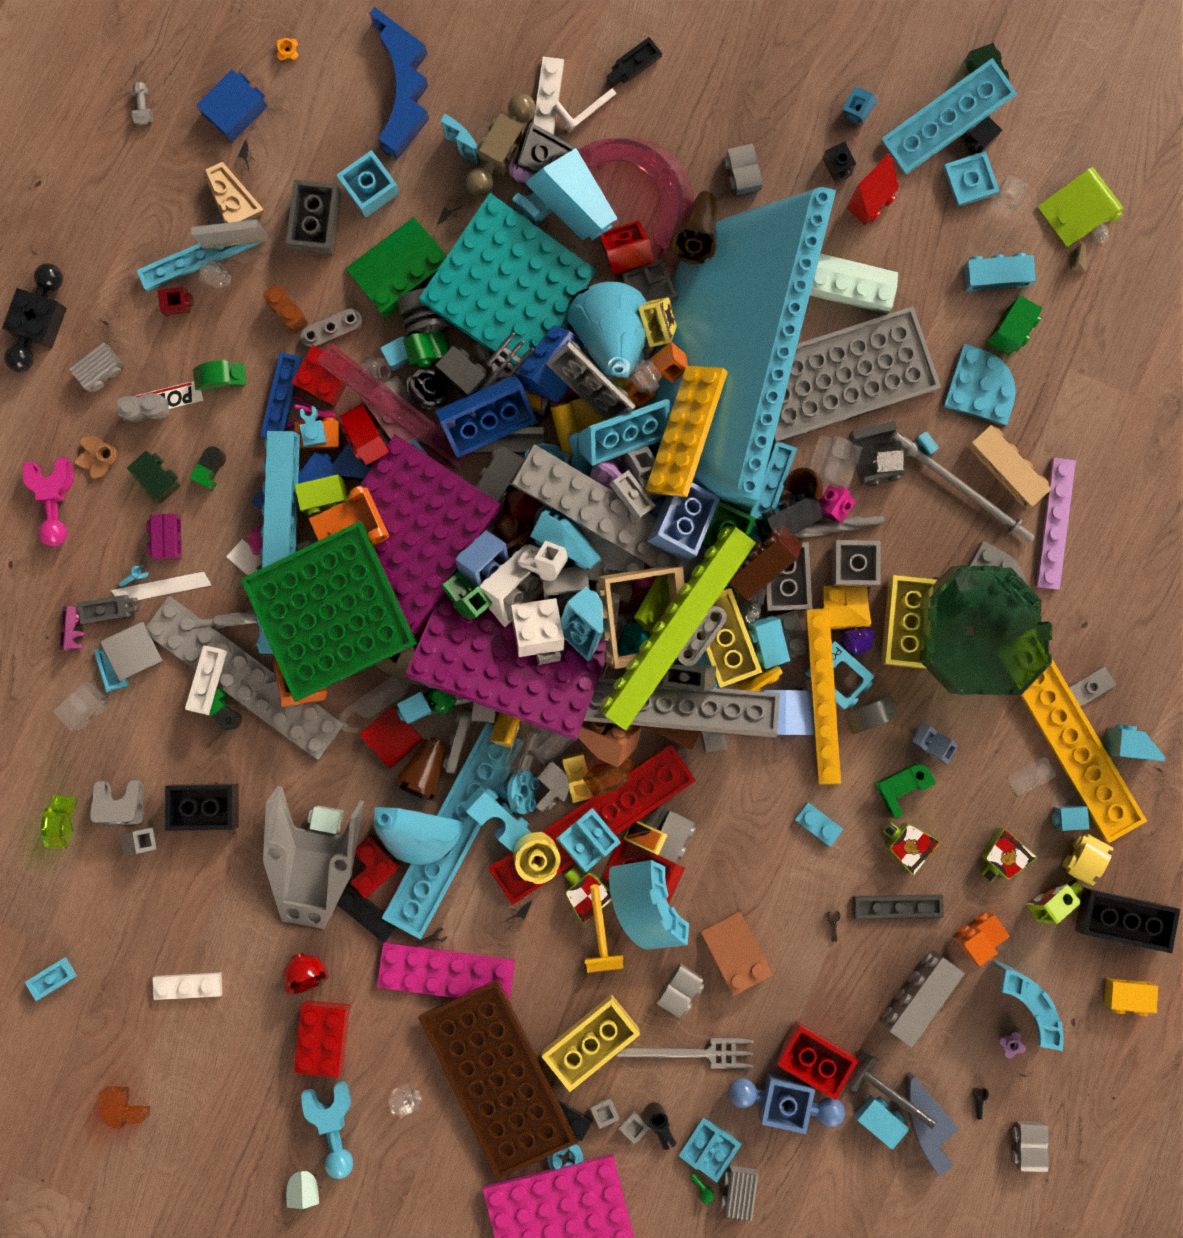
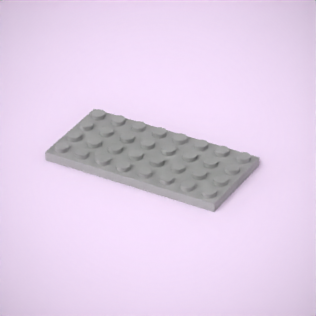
[774,306,942,443]

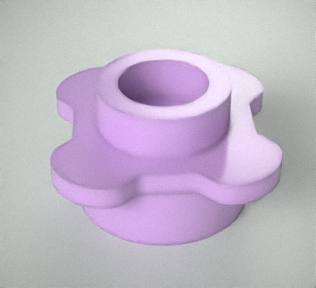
[999,1032,1026,1058]

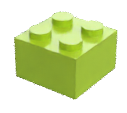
[295,475,349,517]

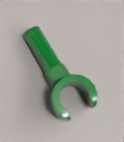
[690,1173,714,1205]

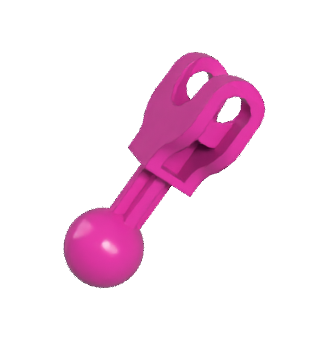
[23,457,74,547]

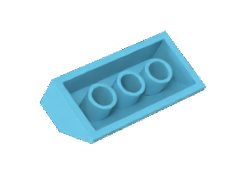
[578,399,670,466]

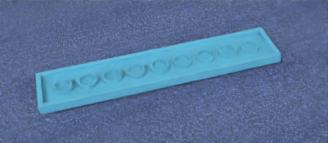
[382,722,526,939]

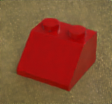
[599,221,654,275]

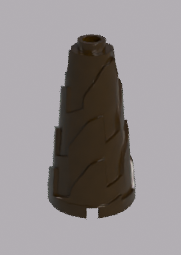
[672,191,717,265]

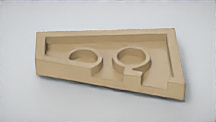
[204,162,263,223]

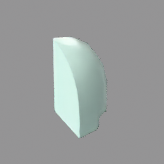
[286,1171,319,1209]

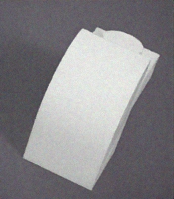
[518,541,568,581]

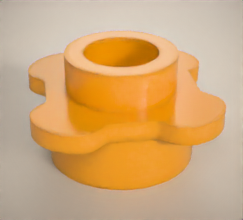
[277,38,298,61]

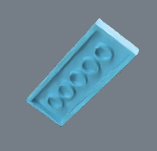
[881,58,1017,175]

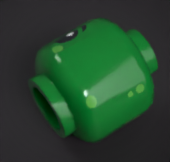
[425,687,457,715]

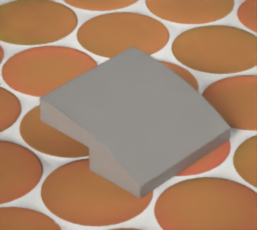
[100,622,162,682]

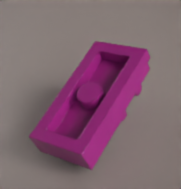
[59,606,84,650]

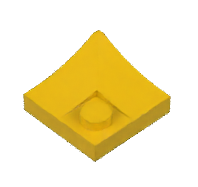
[822,586,871,630]

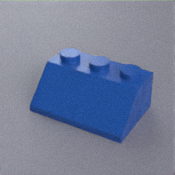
[516,325,585,403]

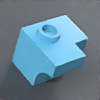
[512,192,553,227]

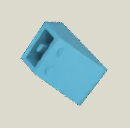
[530,508,601,569]

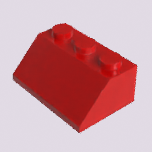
[777,1020,858,1100]

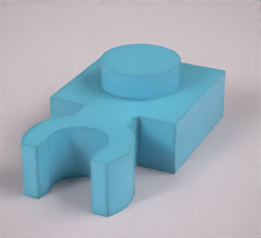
[300,406,327,448]

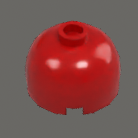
[282,953,329,994]

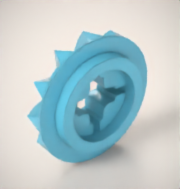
[548,1144,583,1169]

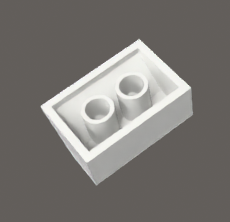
[479,545,543,627]

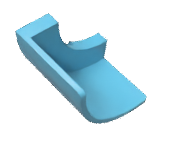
[609,860,689,950]
[992,961,1064,1051]

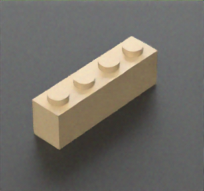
[967,425,1051,510]

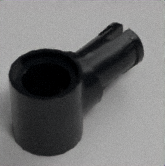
[644,1102,676,1150]

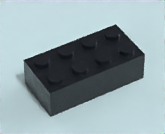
[1075,887,1180,954]

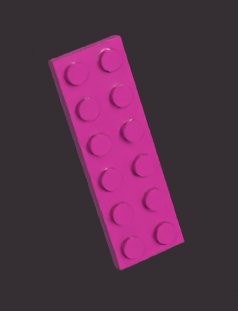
[377,942,515,1001]

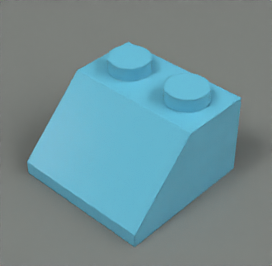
[1105,725,1165,762]

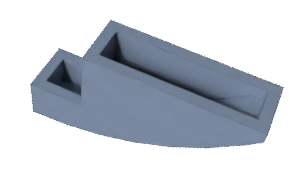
[906,1072,959,1177]

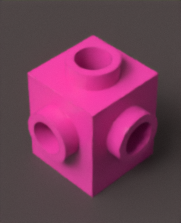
[819,485,856,523]

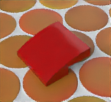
[359,705,423,769]

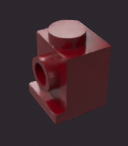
[157,287,194,317]

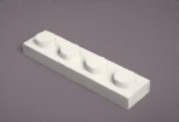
[533,56,564,135]

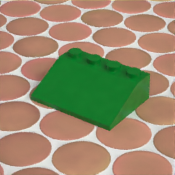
[345,217,447,320]

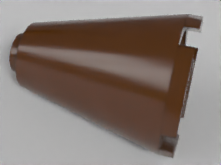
[394,737,445,802]

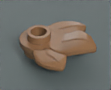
[75,436,118,479]

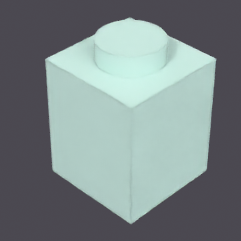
[308,806,344,834]

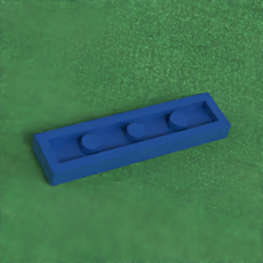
[260,352,302,438]

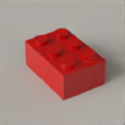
[294,1000,350,1078]

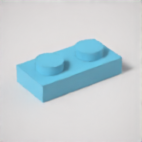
[794,802,843,847]
[25,957,77,1001]

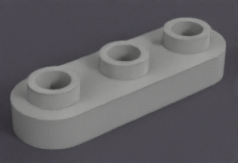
[301,309,363,349]
[677,606,726,666]
[443,708,473,774]

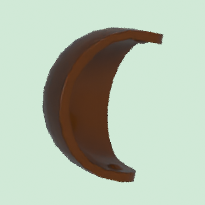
[784,467,823,501]

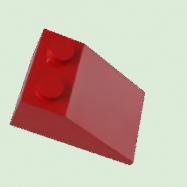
[847,154,899,225]
[602,838,685,904]

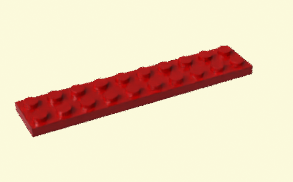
[488,744,696,905]

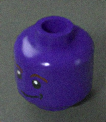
[840,627,875,656]

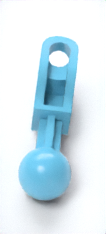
[301,1081,354,1179]

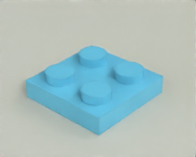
[943,151,1000,207]

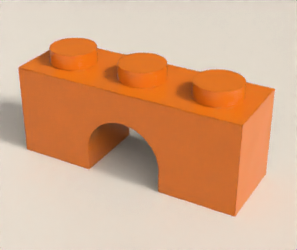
[623,342,688,408]

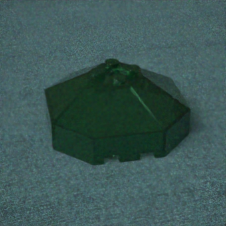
[920,565,1052,695]

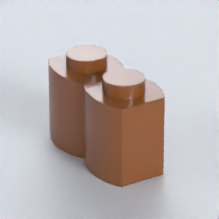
[263,284,308,333]

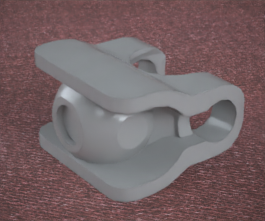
[90,780,144,826]

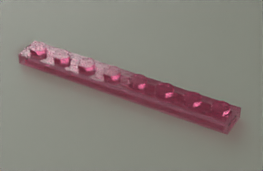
[317,343,471,470]

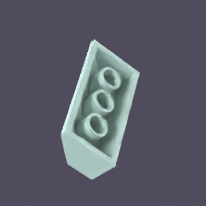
[810,253,898,315]

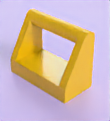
[489,712,520,748]

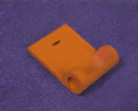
[309,486,389,546]

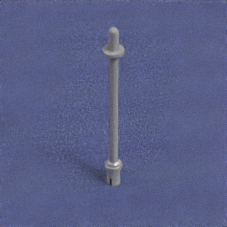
[889,431,1035,542]

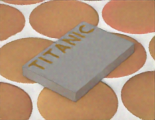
[191,219,268,249]

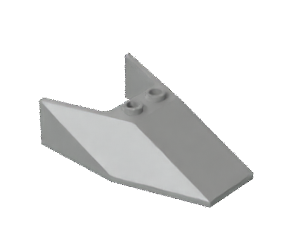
[263,786,364,929]

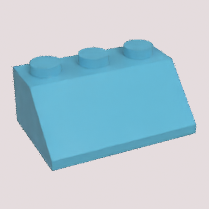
[561,586,603,662]

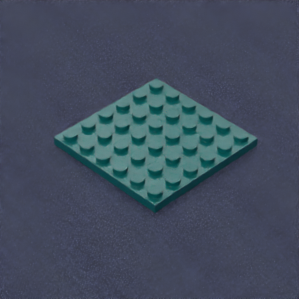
[418,193,597,366]

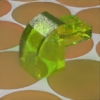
[41,795,77,849]

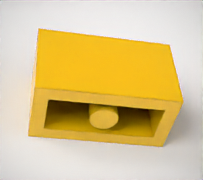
[1104,978,1158,1016]

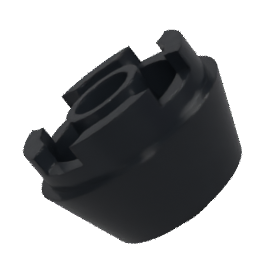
[406,368,448,411]

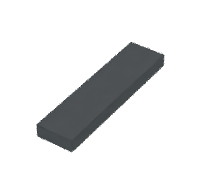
[853,894,944,919]

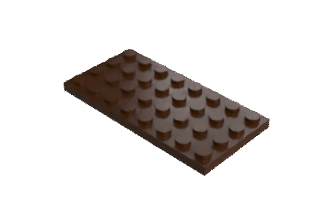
[418,979,577,1179]

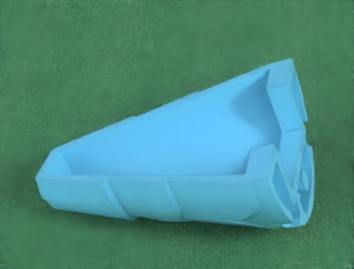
[567,282,647,378]
[373,807,464,865]

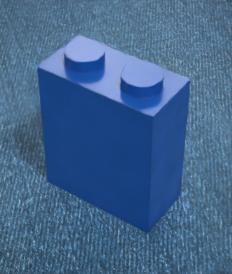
[196,69,267,142]

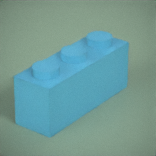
[963,253,1036,292]

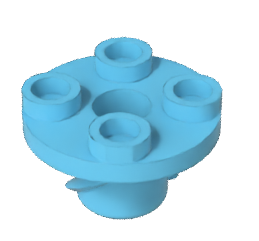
[499,769,540,814]

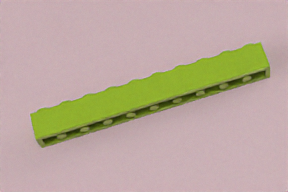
[598,525,756,730]

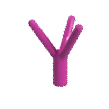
[287,395,335,428]

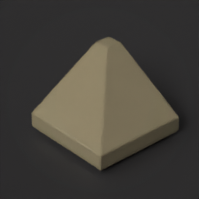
[1070,243,1086,273]

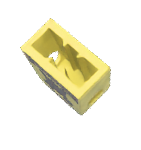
[638,297,677,347]

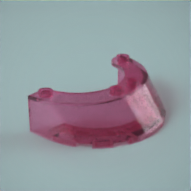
[578,136,694,260]

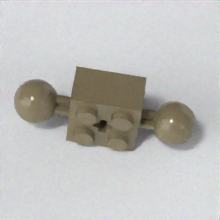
[465,94,536,197]

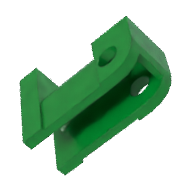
[875,764,937,818]

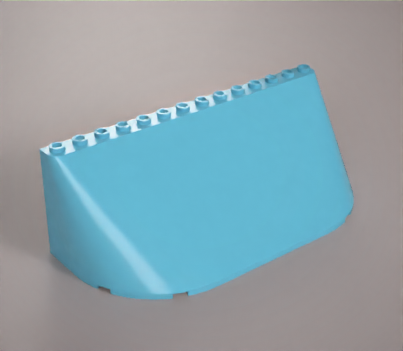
[641,187,836,514]

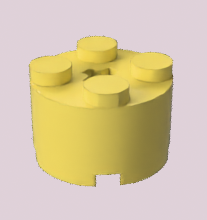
[513,832,561,884]
[1062,834,1113,886]

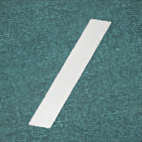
[111,572,211,600]

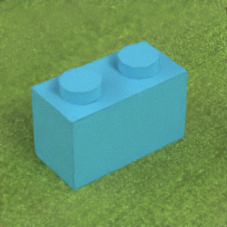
[747,616,790,669]
[397,692,434,724]
[854,1094,909,1150]

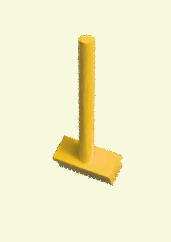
[585,885,624,973]

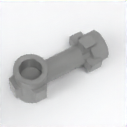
[131,82,153,125]

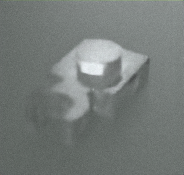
[745,585,767,624]

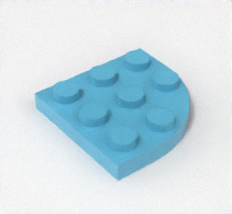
[943,344,1016,427]

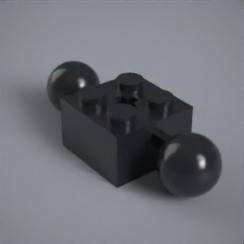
[2,263,67,372]

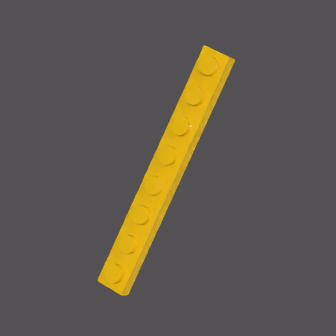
[807,608,841,784]

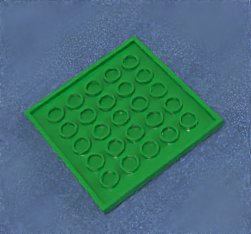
[241,521,417,702]

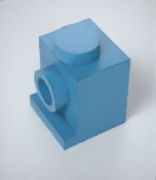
[842,86,877,125]

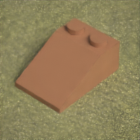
[701,911,773,996]

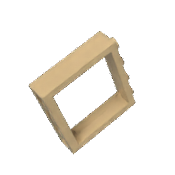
[596,565,691,669]

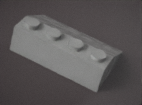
[545,339,636,421]

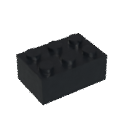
[165,783,239,831]

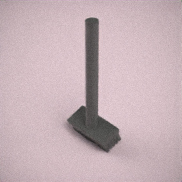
[846,1051,937,1129]

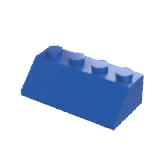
[435,375,537,458]

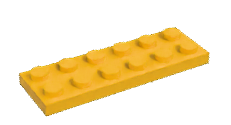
[646,366,728,497]

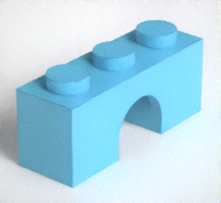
[463,786,531,852]

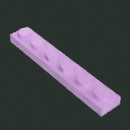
[1035,457,1076,590]

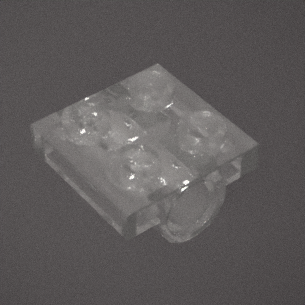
[809,434,863,489]

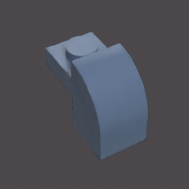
[912,722,959,765]

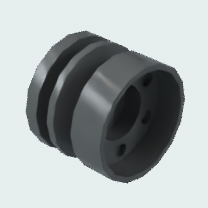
[396,288,450,338]

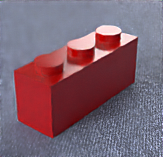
[340,403,389,465]

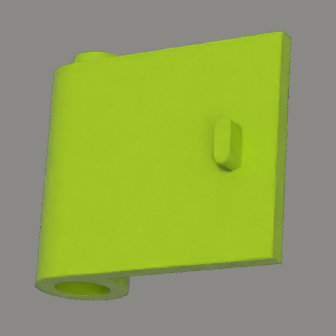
[1037,167,1124,248]

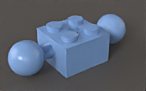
[728,1073,845,1134]

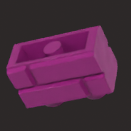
[146,514,182,560]

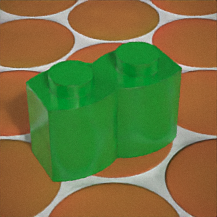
[403,332,450,368]

